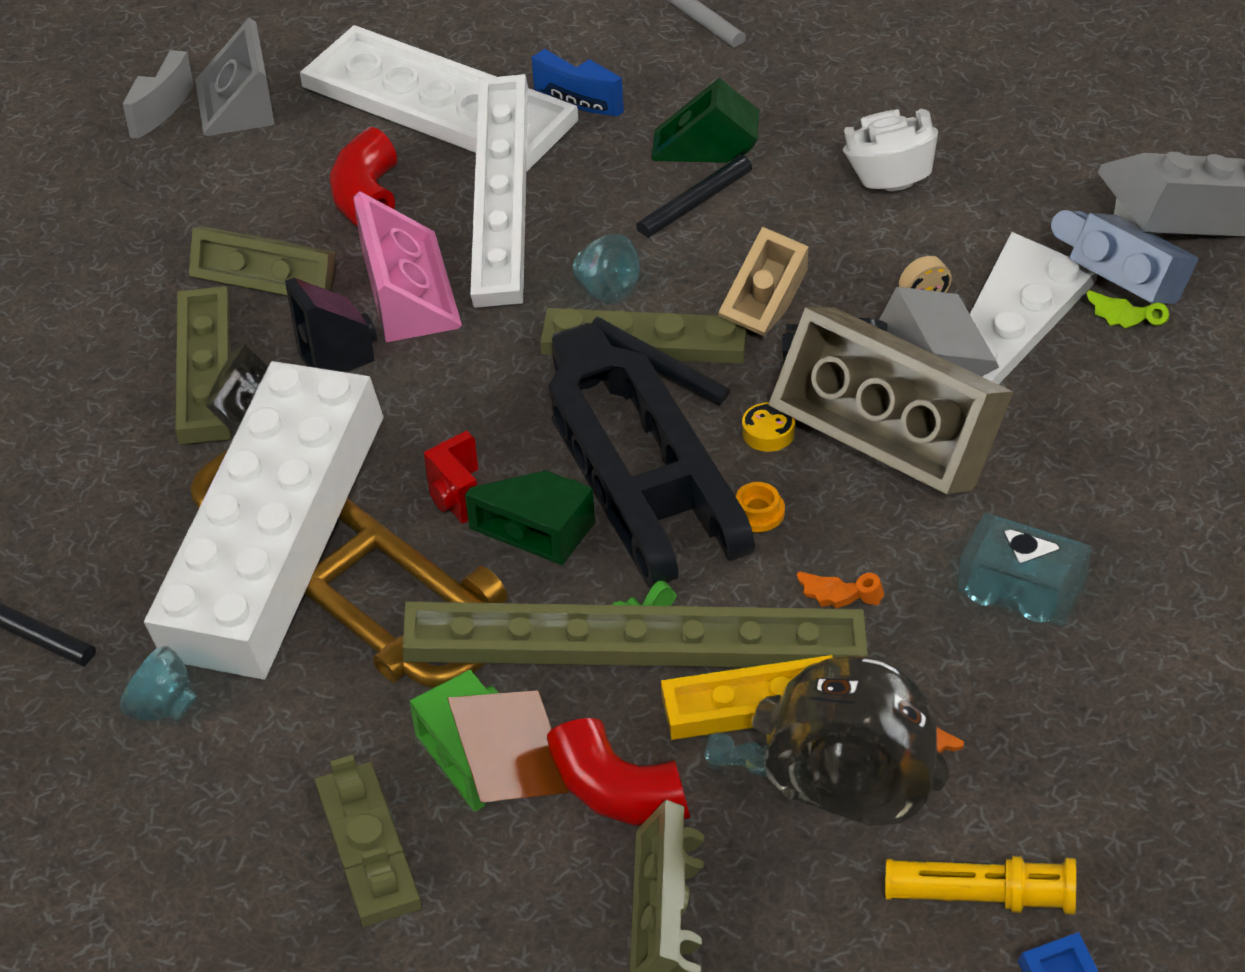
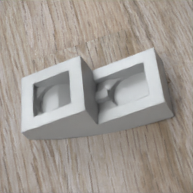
[123,50,194,139]

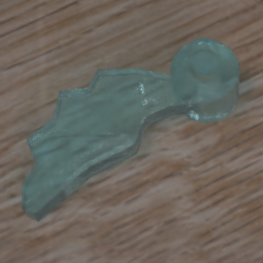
[704,733,801,785]

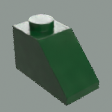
[651,78,760,163]
[465,470,595,566]

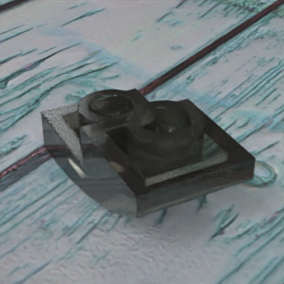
[206,344,268,434]

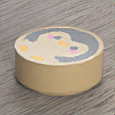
[899,256,952,293]

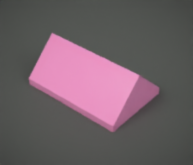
[353,191,462,343]

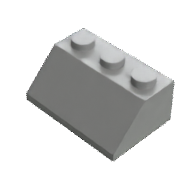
[1097,152,1245,236]

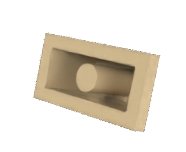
[718,226,809,336]

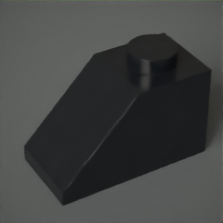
[285,277,377,373]

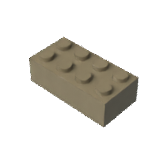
[768,307,1014,495]

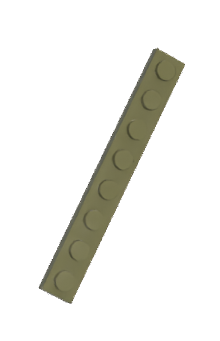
[403,602,868,669]

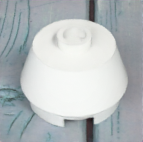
[843,109,938,191]

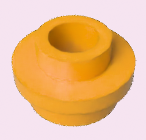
[735,482,785,532]

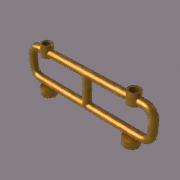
[191,448,508,688]

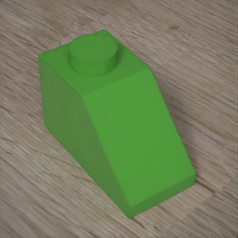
[410,669,498,812]

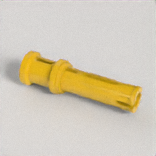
[885,856,1076,915]

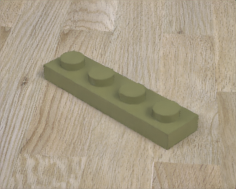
[175,286,231,445]
[540,308,748,364]

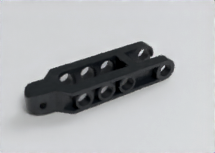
[548,323,755,589]

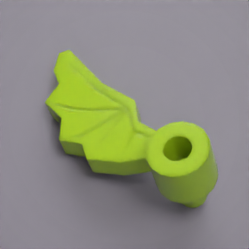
[1086,290,1170,329]

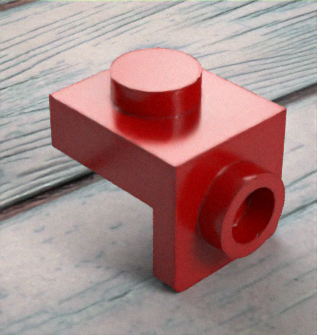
[423,431,479,524]

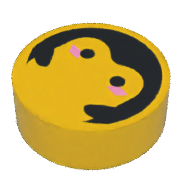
[742,402,795,452]

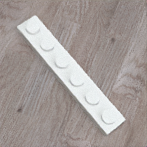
[470,74,528,308]

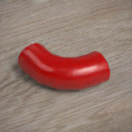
[329,127,397,227]
[546,718,691,826]

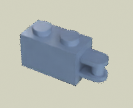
[1051,210,1199,304]

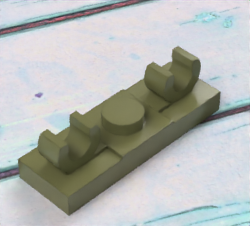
[189,226,336,295]
[314,755,422,927]
[630,800,704,972]

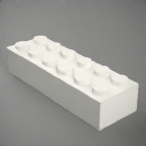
[144,361,383,680]

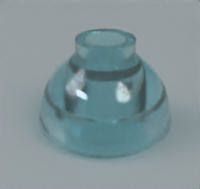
[573,234,640,304]
[119,646,197,722]

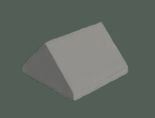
[195,18,275,136]
[879,287,999,377]

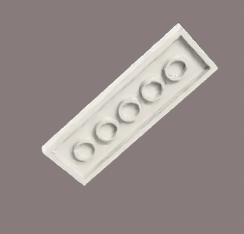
[300,25,578,172]

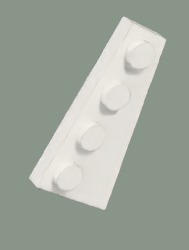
[970,232,1097,385]

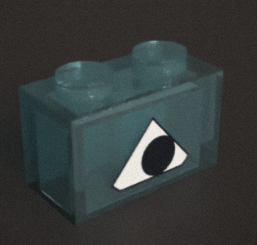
[957,512,1091,627]

